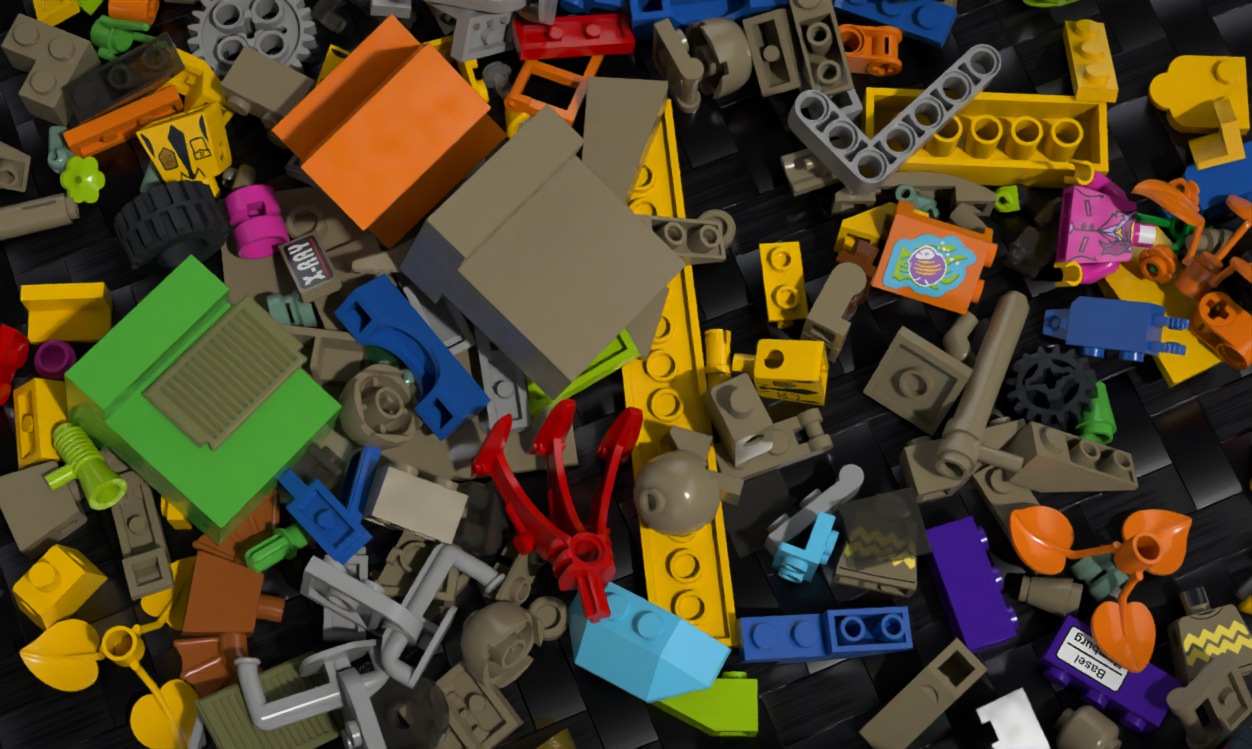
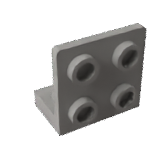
[423,0,521,63]

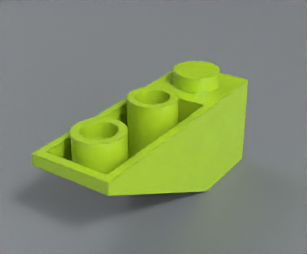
[650,671,758,737]

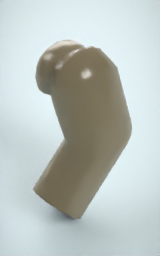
[942,311,979,368]

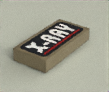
[278,231,343,304]

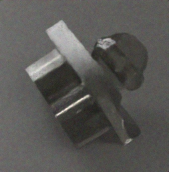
[452,480,516,557]

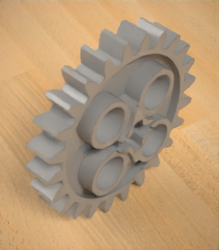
[187,0,317,82]

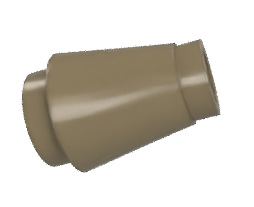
[1018,576,1083,619]

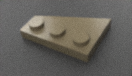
[374,480,471,607]

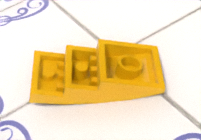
[1096,226,1224,388]

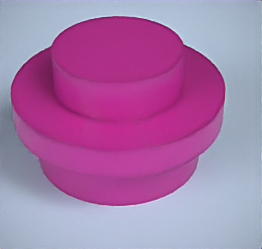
[34,340,77,381]

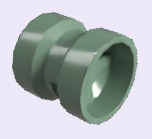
[266,288,318,327]
[1070,544,1129,603]

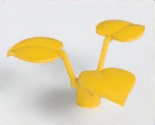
[20,556,200,749]

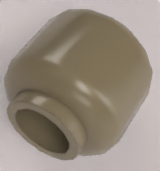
[1054,705,1122,749]

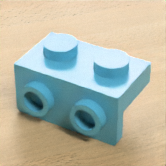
[771,511,839,583]

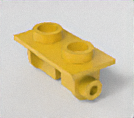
[759,241,809,328]

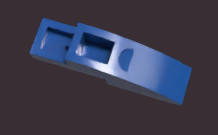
[736,606,913,664]

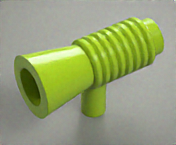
[44,422,128,510]

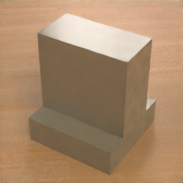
[399,104,687,401]

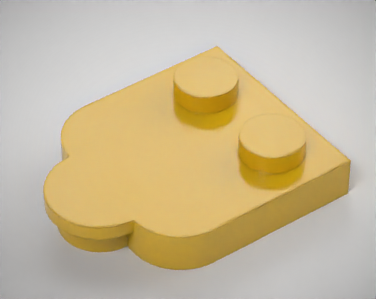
[1148,55,1250,135]

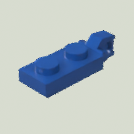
[278,468,373,565]

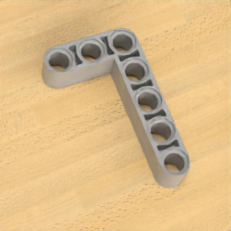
[788,44,1001,196]

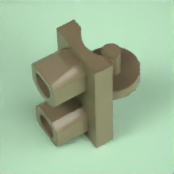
[780,138,863,196]

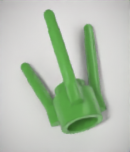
[91,15,176,94]

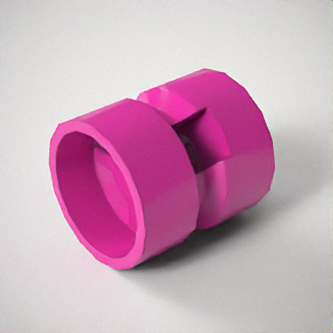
[223,184,290,260]

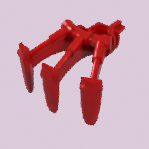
[470,399,644,623]

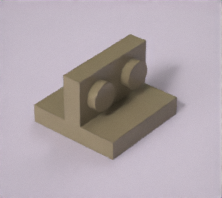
[863,326,974,436]

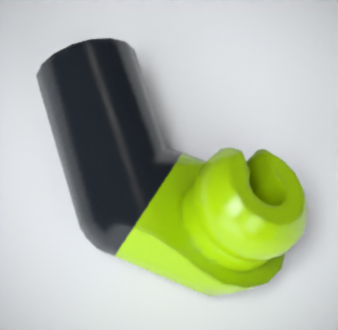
[994,184,1052,222]

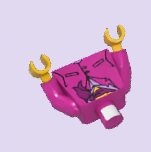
[1054,159,1156,287]

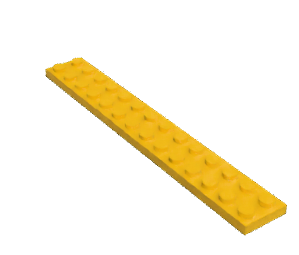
[621,99,738,649]

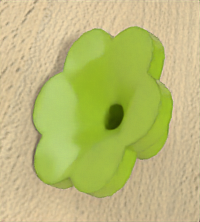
[60,156,105,203]

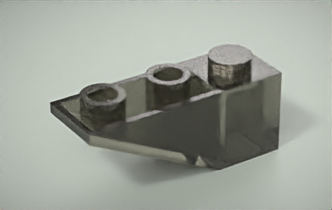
[62,32,185,124]

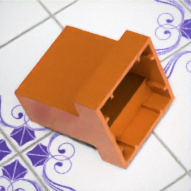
[272,14,508,250]

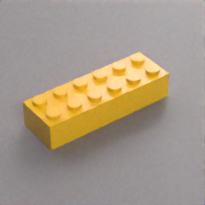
[860,87,1109,188]

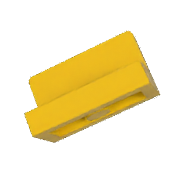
[1188,98,1246,170]
[20,282,113,345]
[13,378,70,470]

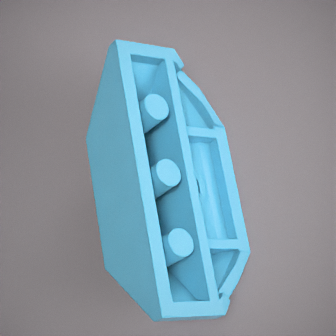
[568,582,731,703]

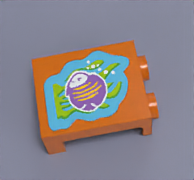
[872,199,998,315]

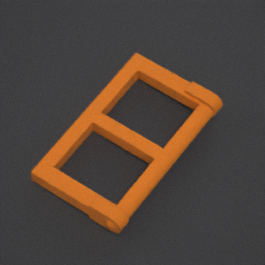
[504,55,605,127]

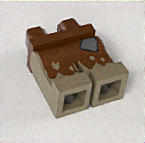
[800,238,879,363]

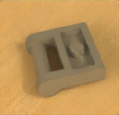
[652,18,704,113]
[1167,652,1252,749]

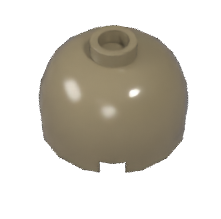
[685,17,754,99]
[338,364,423,450]
[633,449,720,537]
[460,601,544,689]

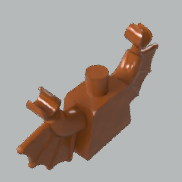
[173,490,316,699]

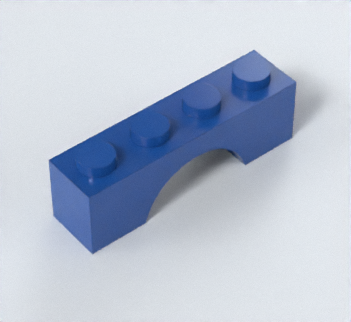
[627,0,790,42]
[334,274,491,441]

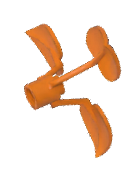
[1131,179,1252,302]
[1008,506,1192,673]

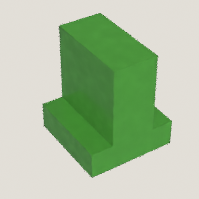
[64,254,342,547]

